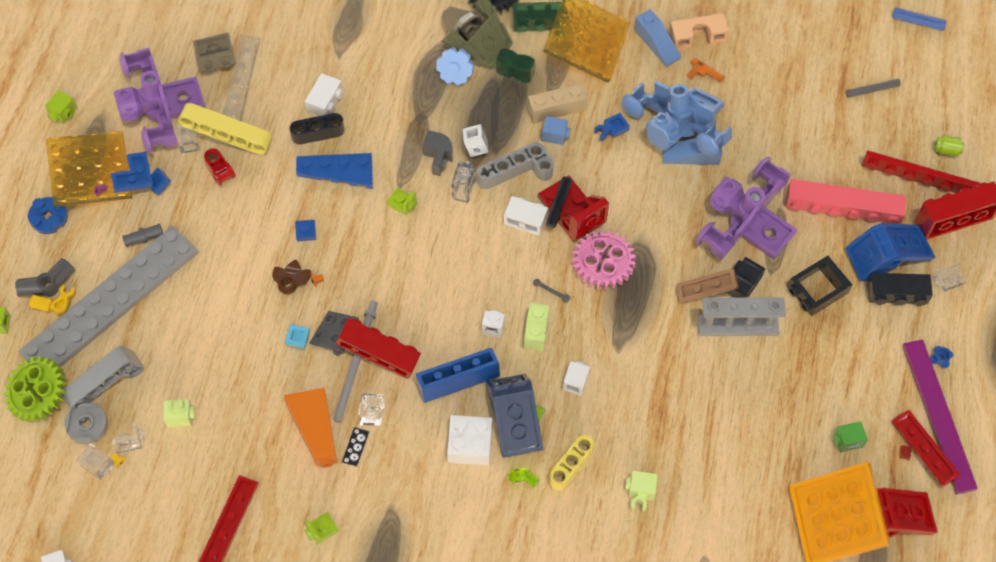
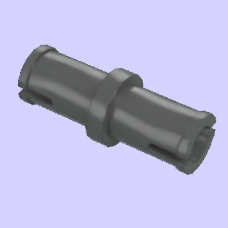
[122,223,163,247]

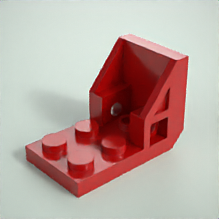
[538,175,609,241]
[877,487,938,538]

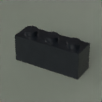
[867,273,933,306]

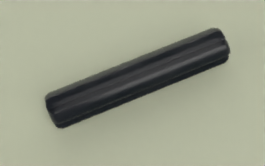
[546,177,572,228]

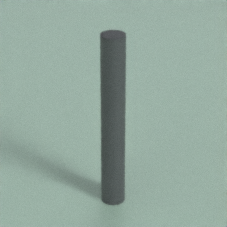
[846,79,901,97]

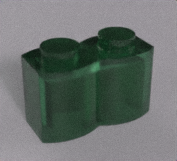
[496,49,535,83]

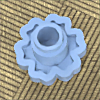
[436,47,474,85]

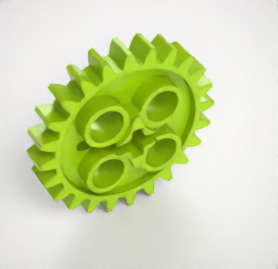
[3,356,67,422]

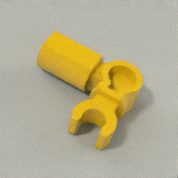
[29,285,76,317]

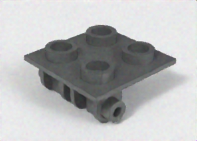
[310,311,359,356]

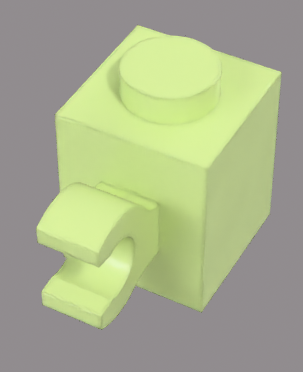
[163,399,196,427]
[626,471,658,511]

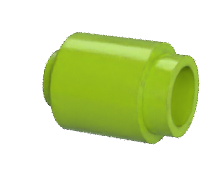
[935,135,964,157]

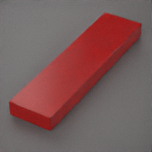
[892,409,960,488]

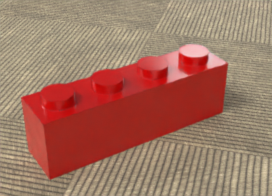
[335,318,421,379]

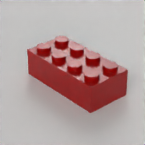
[914,181,996,240]

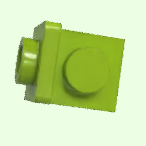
[387,188,417,216]
[304,512,339,545]

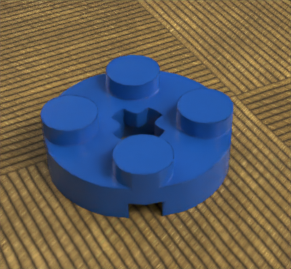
[28,197,68,234]

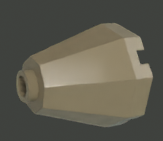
[441,7,485,41]

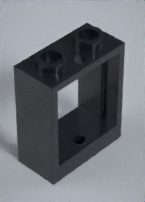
[787,255,853,316]

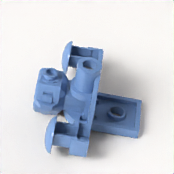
[621,80,732,157]

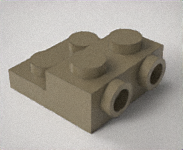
[193,32,236,72]

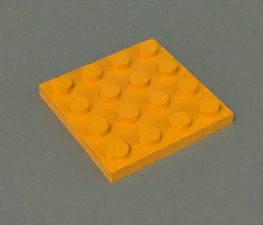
[789,462,890,562]

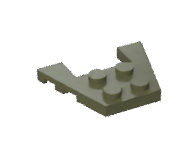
[441,0,513,69]

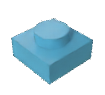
[285,324,310,349]

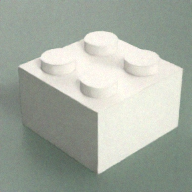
[447,415,492,465]

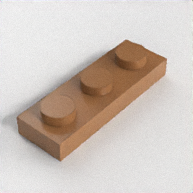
[677,268,739,304]

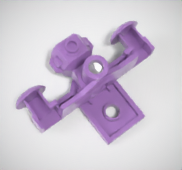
[114,48,206,154]
[696,157,797,261]

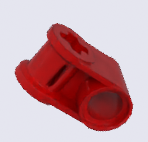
[204,148,236,186]

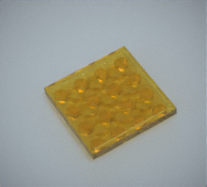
[543,0,631,83]
[45,131,132,207]

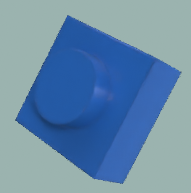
[151,167,171,195]
[295,219,316,242]

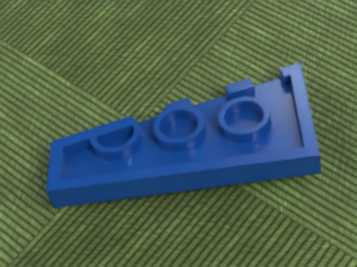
[296,153,373,189]

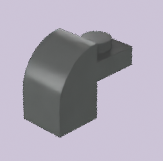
[423,130,453,176]

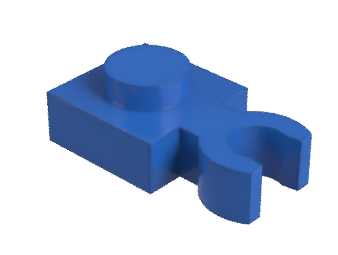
[594,113,630,141]

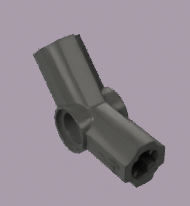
[15,258,75,297]

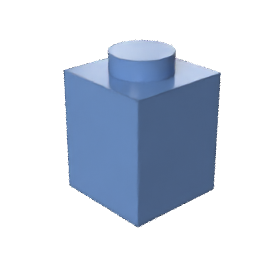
[542,116,571,145]

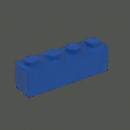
[415,347,500,403]

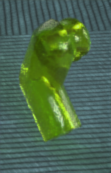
[508,468,540,488]

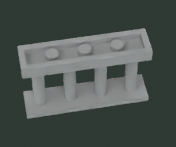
[697,297,786,337]

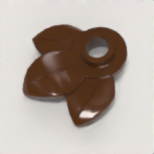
[272,260,311,294]

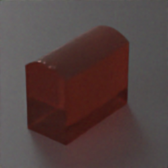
[900,445,912,460]

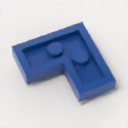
[111,152,153,193]

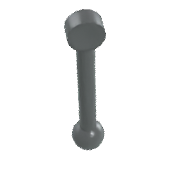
[533,279,570,303]

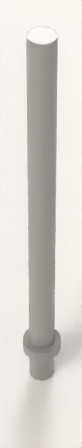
[333,301,378,423]

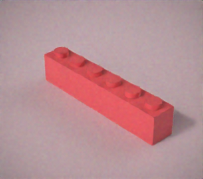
[786,179,906,224]

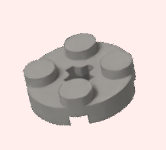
[65,403,108,444]

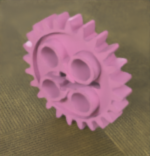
[572,229,636,290]

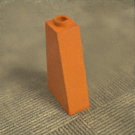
[284,388,338,468]

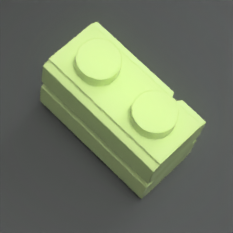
[524,303,549,351]

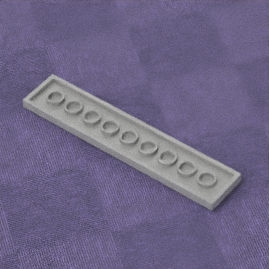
[18,226,199,368]

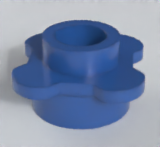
[930,346,953,368]

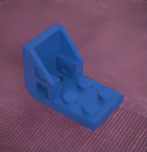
[845,223,936,281]

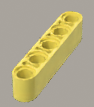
[178,103,272,155]

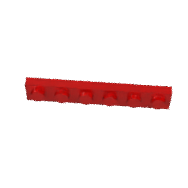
[861,150,980,193]

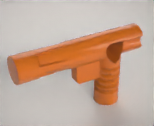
[687,57,725,82]

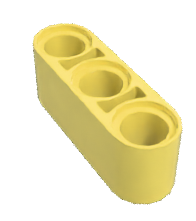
[550,435,594,491]

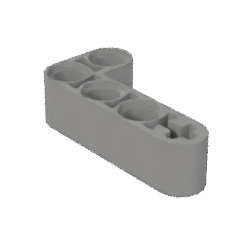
[477,142,554,189]
[61,346,144,411]

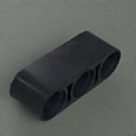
[289,113,345,145]

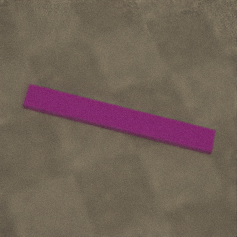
[903,339,978,495]

